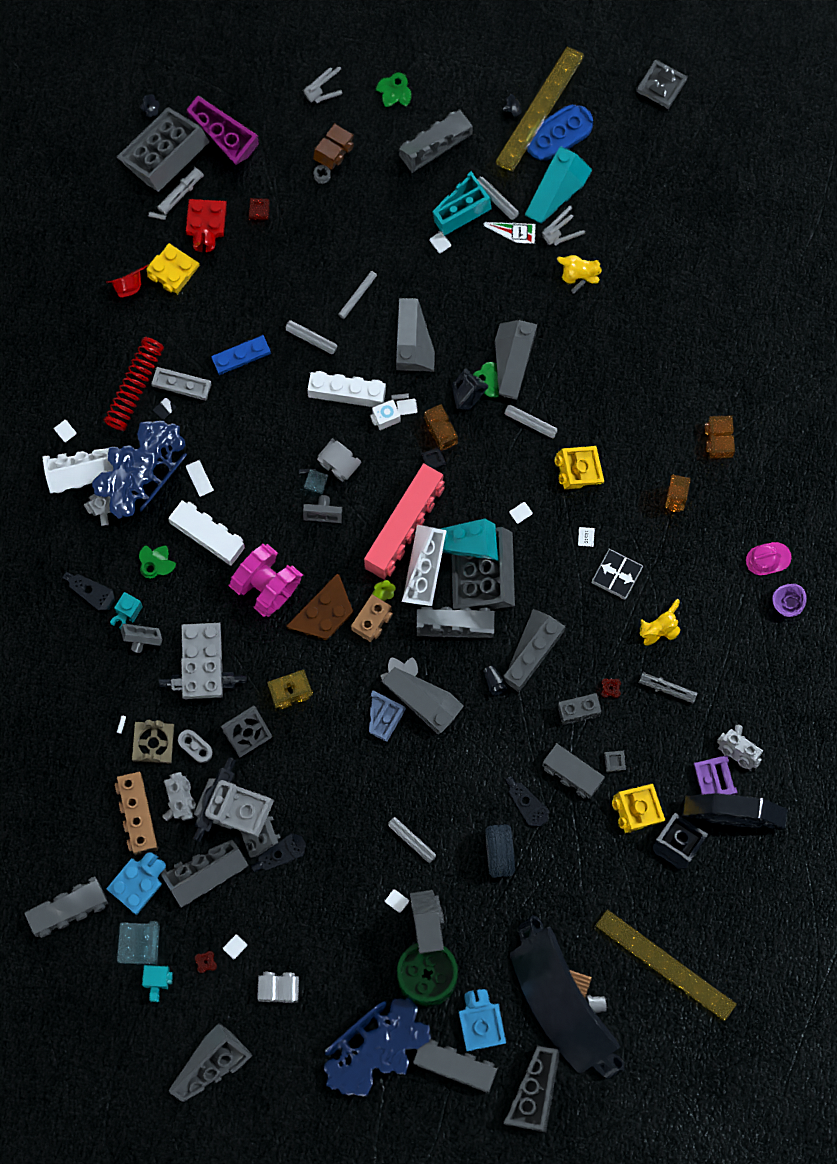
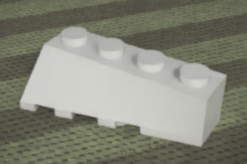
[43,448,113,493]
[402,525,447,606]

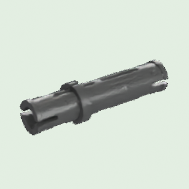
[639,672,698,704]

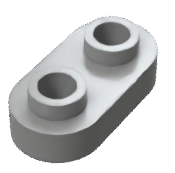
[178,730,212,763]

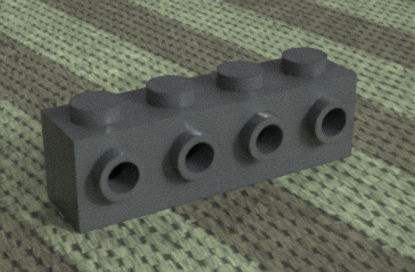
[413,1040,497,1093]

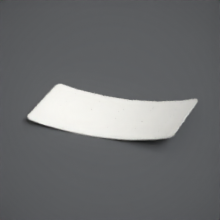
[186,460,213,496]

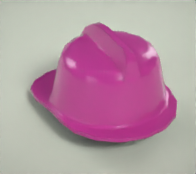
[746,542,792,575]

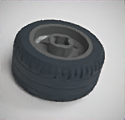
[486,824,515,877]

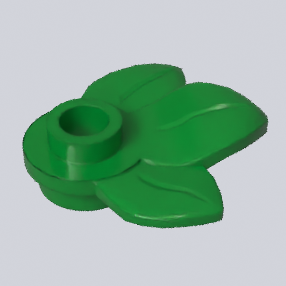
[376,73,411,107]
[473,362,499,398]
[139,546,176,579]

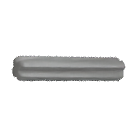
[477,177,519,220]
[286,321,337,354]
[505,405,557,438]
[388,817,436,863]

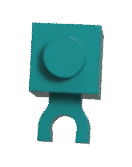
[110,592,143,629]
[143,965,173,1002]

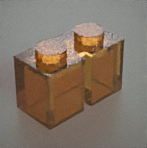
[424,404,458,451]
[705,416,735,458]
[665,475,691,512]

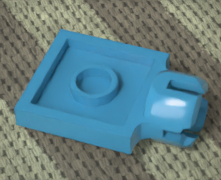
[107,852,166,914]
[459,989,506,1051]

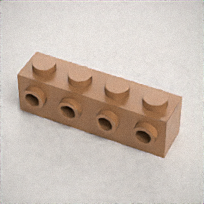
[115,772,158,856]

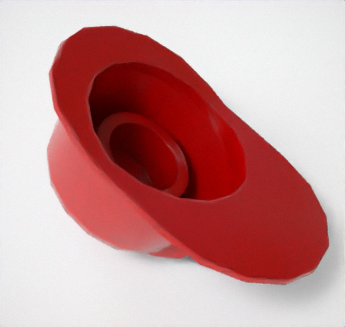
[107,265,148,298]

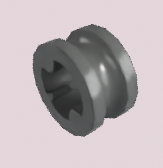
[314,165,331,184]

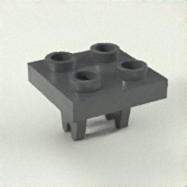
[637,60,687,109]
[240,816,280,858]

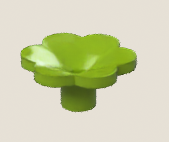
[372,580,396,601]

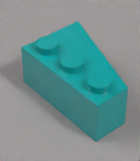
[433,171,492,236]
[441,519,498,561]

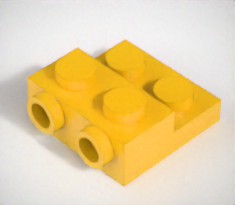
[146,243,199,294]
[555,446,604,489]
[612,784,665,833]

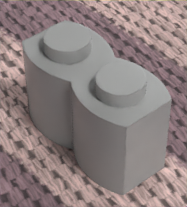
[258,972,299,1003]

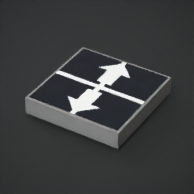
[592,549,643,600]

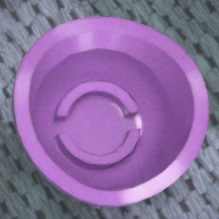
[773,584,807,617]

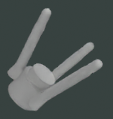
[303,67,342,103]
[542,206,585,246]

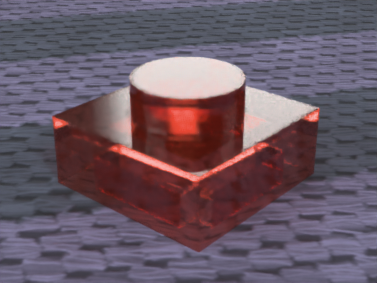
[249,198,269,219]

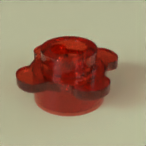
[601,678,621,698]
[195,951,217,973]

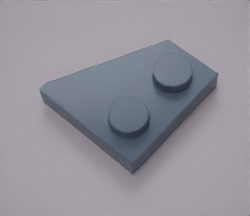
[369,691,406,742]

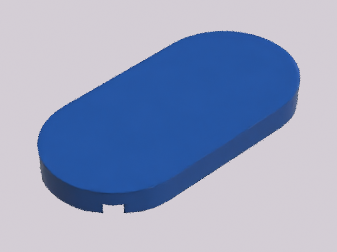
[526,105,593,160]

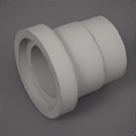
[585,995,606,1013]

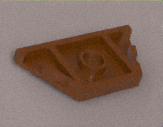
[287,574,353,640]

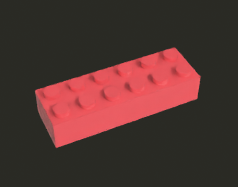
[364,463,445,580]

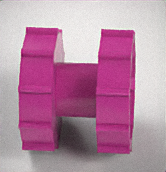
[229,544,303,617]

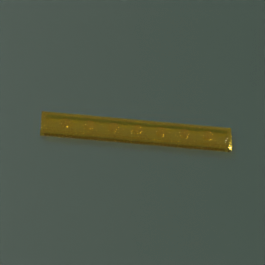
[496,47,583,171]
[596,910,737,1021]

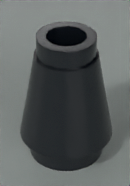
[483,666,507,696]

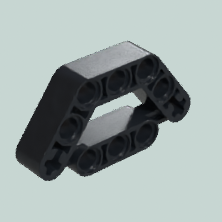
[682,793,788,830]

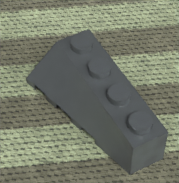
[399,110,473,173]
[417,607,494,638]
[504,609,565,692]
[160,840,248,907]
[25,876,109,938]

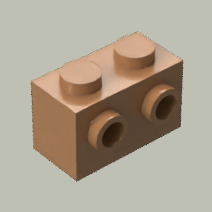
[351,594,393,642]

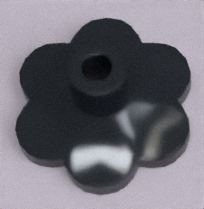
[141,94,159,117]
[503,94,521,117]

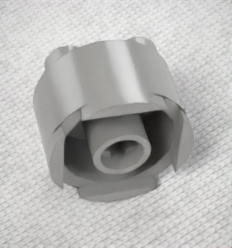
[317,438,362,482]

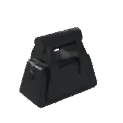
[452,369,488,410]

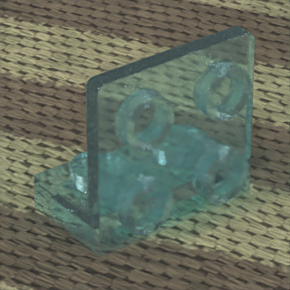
[117,922,160,965]

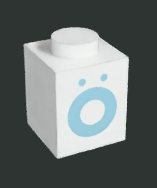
[370,400,401,430]

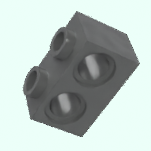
[558,693,601,725]

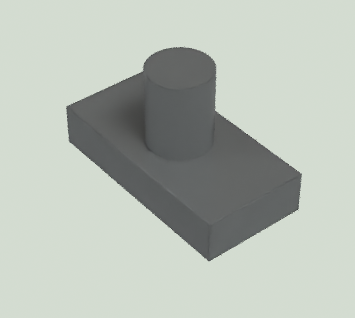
[303,495,342,523]
[120,623,163,653]

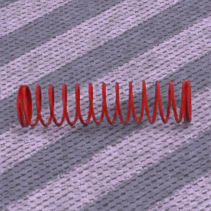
[104,337,164,431]

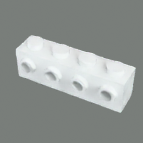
[308,371,386,407]
[168,501,245,566]

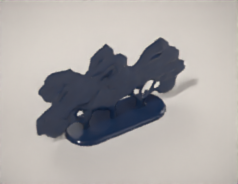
[92,421,187,519]
[324,998,430,1096]

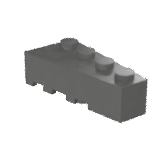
[410,890,444,953]
[504,1046,560,1132]

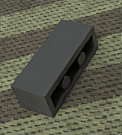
[542,743,605,799]

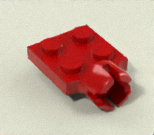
[186,199,226,252]

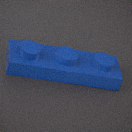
[211,335,271,375]

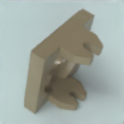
[132,720,174,763]

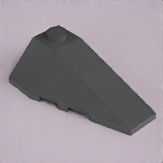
[396,298,435,371]
[495,320,537,400]
[381,667,464,734]
[169,1024,252,1102]

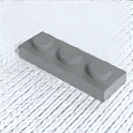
[152,367,212,400]

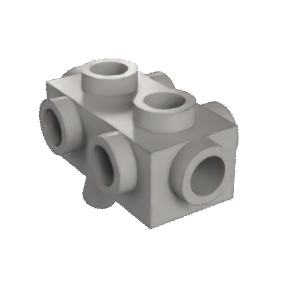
[84,494,111,526]
[717,725,763,770]
[163,772,196,821]

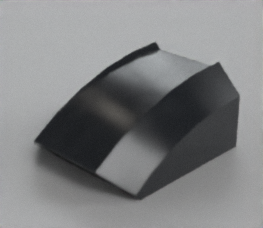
[652,812,708,869]

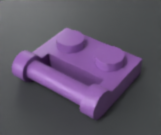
[694,756,738,795]

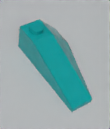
[525,146,592,224]

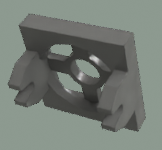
[221,706,272,757]

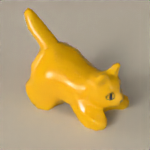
[557,255,602,284]
[639,599,680,645]

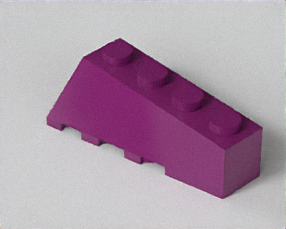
[187,96,259,164]

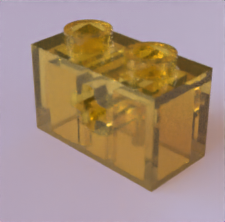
[267,670,312,708]

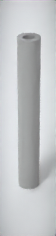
[338,271,377,319]

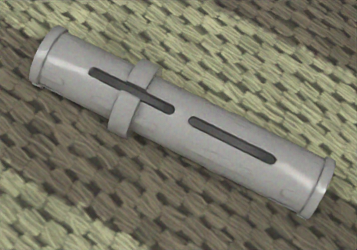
[157,168,203,215]

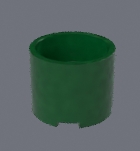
[397,943,458,1007]

